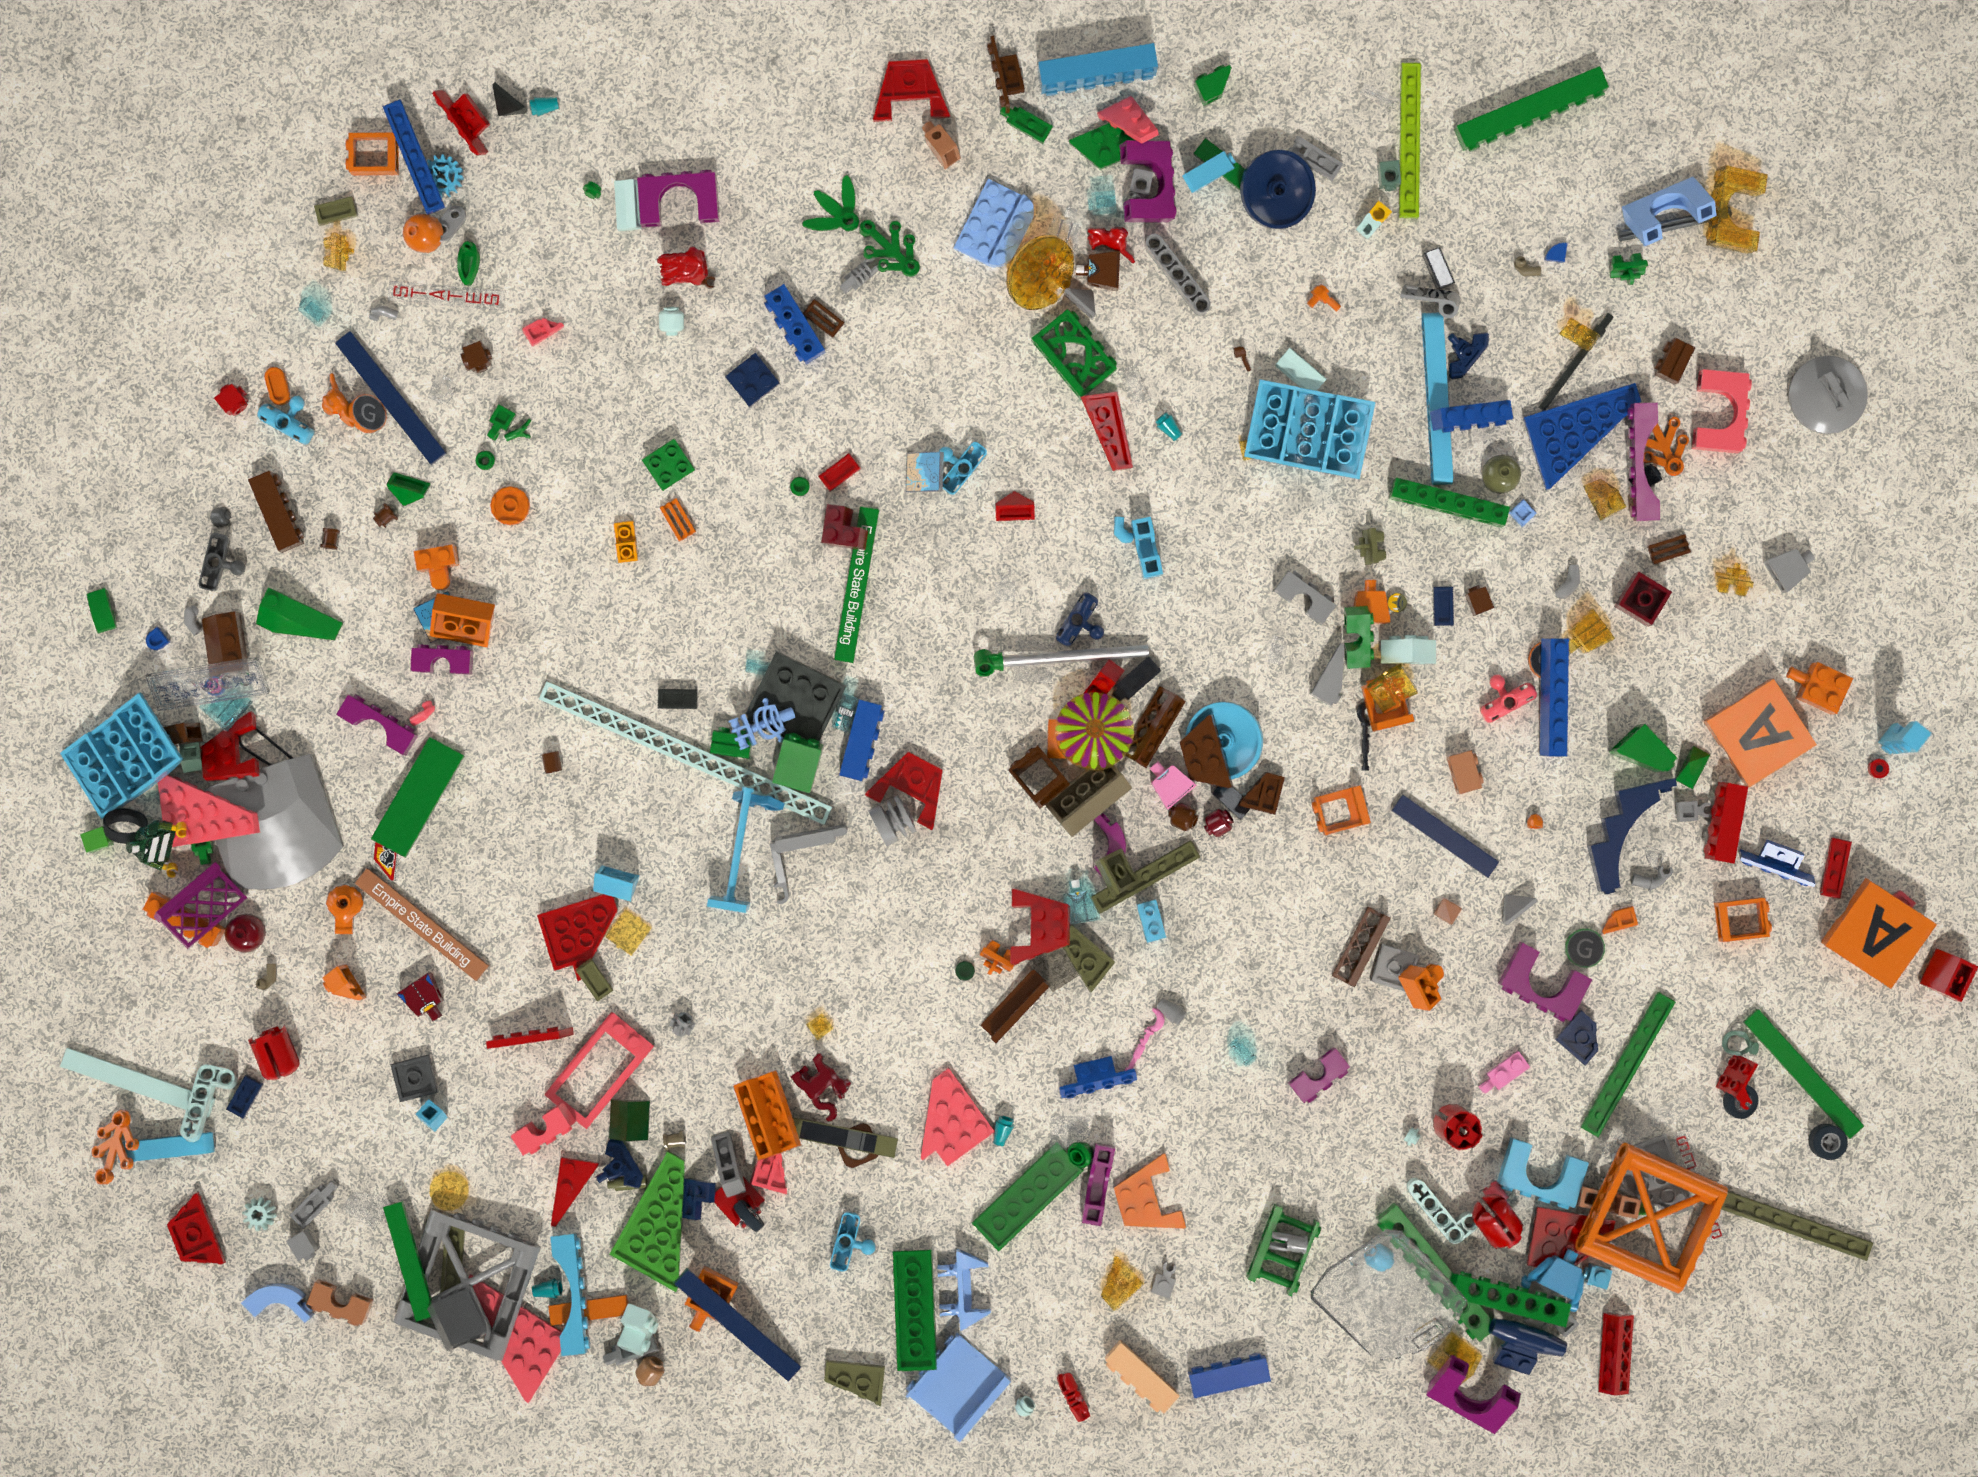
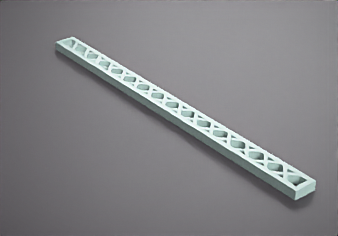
[539,682,832,825]

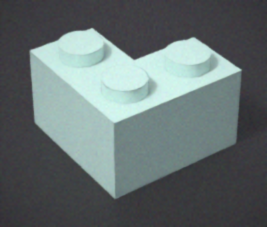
[1381,635,1436,664]
[617,1303,658,1357]

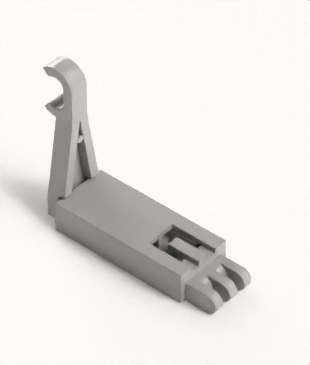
[770,824,848,904]

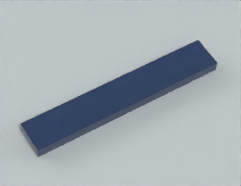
[1391,795,1499,878]

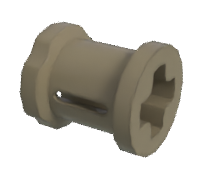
[663,1130,686,1151]

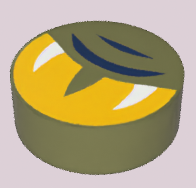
[1387,593,1407,613]

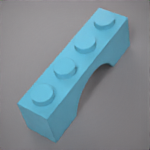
[1878,721,1932,755]

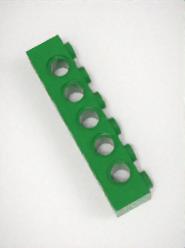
[1389,477,1510,528]
[1448,1271,1572,1328]

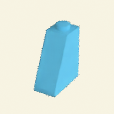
[1182,151,1236,193]

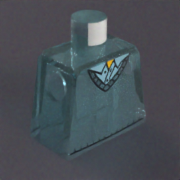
[1063,879,1101,925]

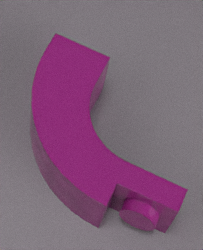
[1093,813,1126,877]

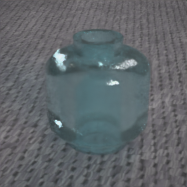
[1228,1038,1257,1067]

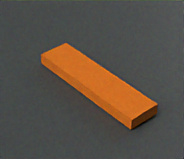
[548,1294,628,1326]

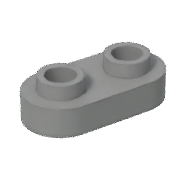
[439,205,466,241]

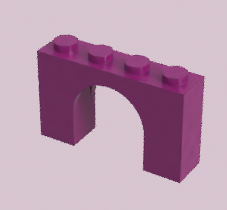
[1120,140,1177,223]
[637,170,720,228]
[1498,942,1593,1022]
[1426,1354,1521,1435]

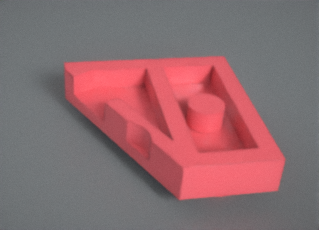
[749,1154,787,1194]

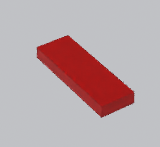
[1820,838,1852,899]

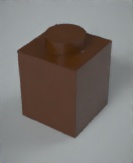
[1465,585,1494,616]

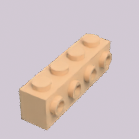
[1105,1340,1180,1413]

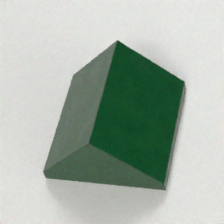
[609,1099,650,1141]

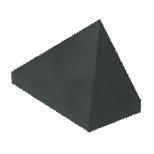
[492,82,527,116]

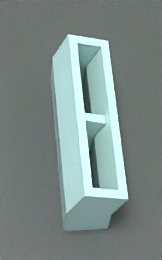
[614,179,642,231]
[1275,348,1327,391]

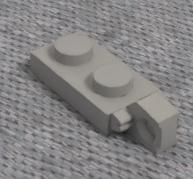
[289,1180,339,1229]
[603,1333,659,1366]

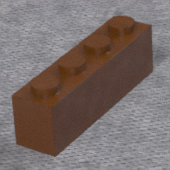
[248,470,304,553]

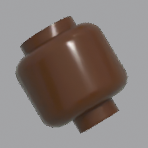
[1168,803,1199,831]

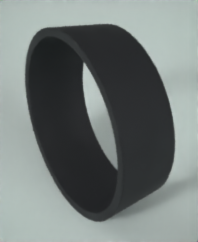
[103,808,148,844]

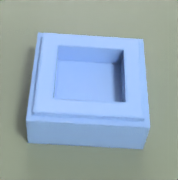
[1509,499,1537,527]

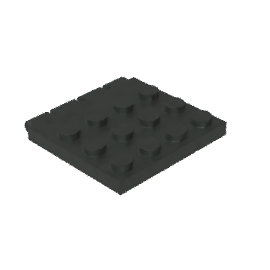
[746,651,847,741]

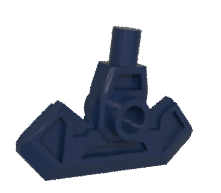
[1448,332,1489,379]
[596,1139,643,1189]

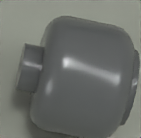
[210,507,232,527]

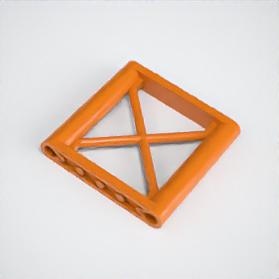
[1575,1142,1728,1293]

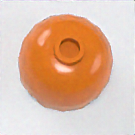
[403,214,443,253]

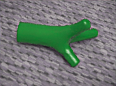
[504,419,531,442]

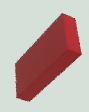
[818,453,861,492]

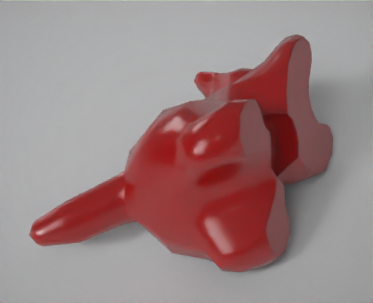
[1087,227,1135,264]

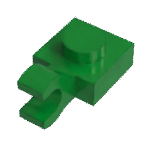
[487,404,516,441]

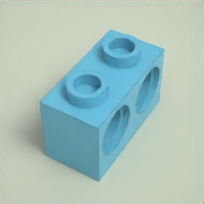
[1136,899,1167,943]

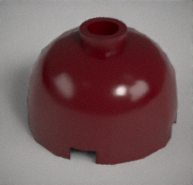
[224,914,266,953]

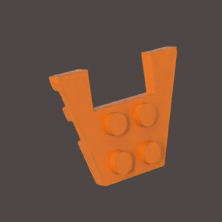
[1113,1153,1186,1229]

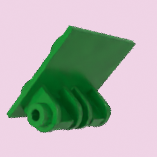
[641,439,695,491]

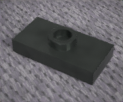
[658,689,698,709]

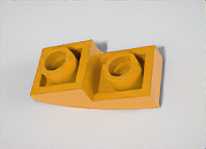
[614,520,638,563]

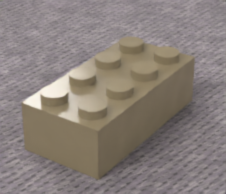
[1045,754,1132,837]

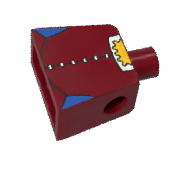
[397,972,444,1022]

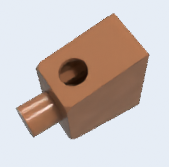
[922,121,961,169]

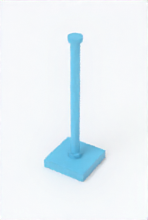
[707,787,754,913]

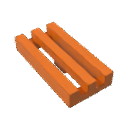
[660,498,696,542]

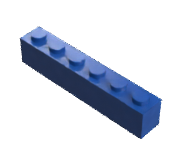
[1540,638,1569,757]

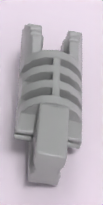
[840,257,885,294]

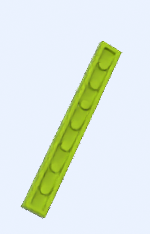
[1399,63,1421,218]

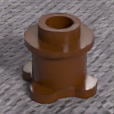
[373,503,398,528]

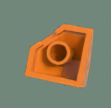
[322,964,367,1001]

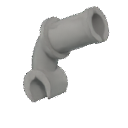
[1631,865,1673,892]

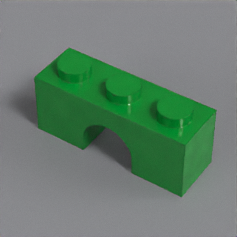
[1344,606,1374,669]

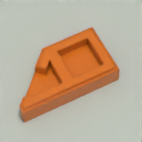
[1602,906,1638,934]

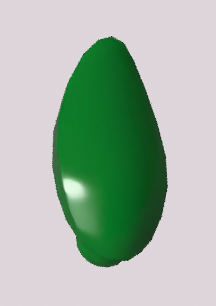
[457,241,480,286]

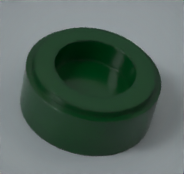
[955,961,975,981]

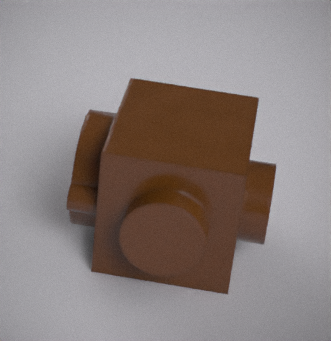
[460,341,493,373]

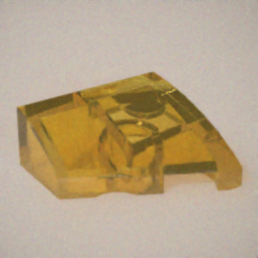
[1101,1256,1145,1311]

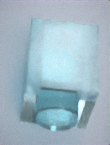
[298,295,332,328]

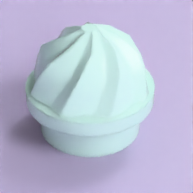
[1015,1396,1035,1417]

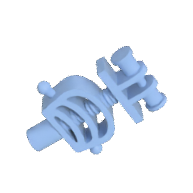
[728,698,795,750]

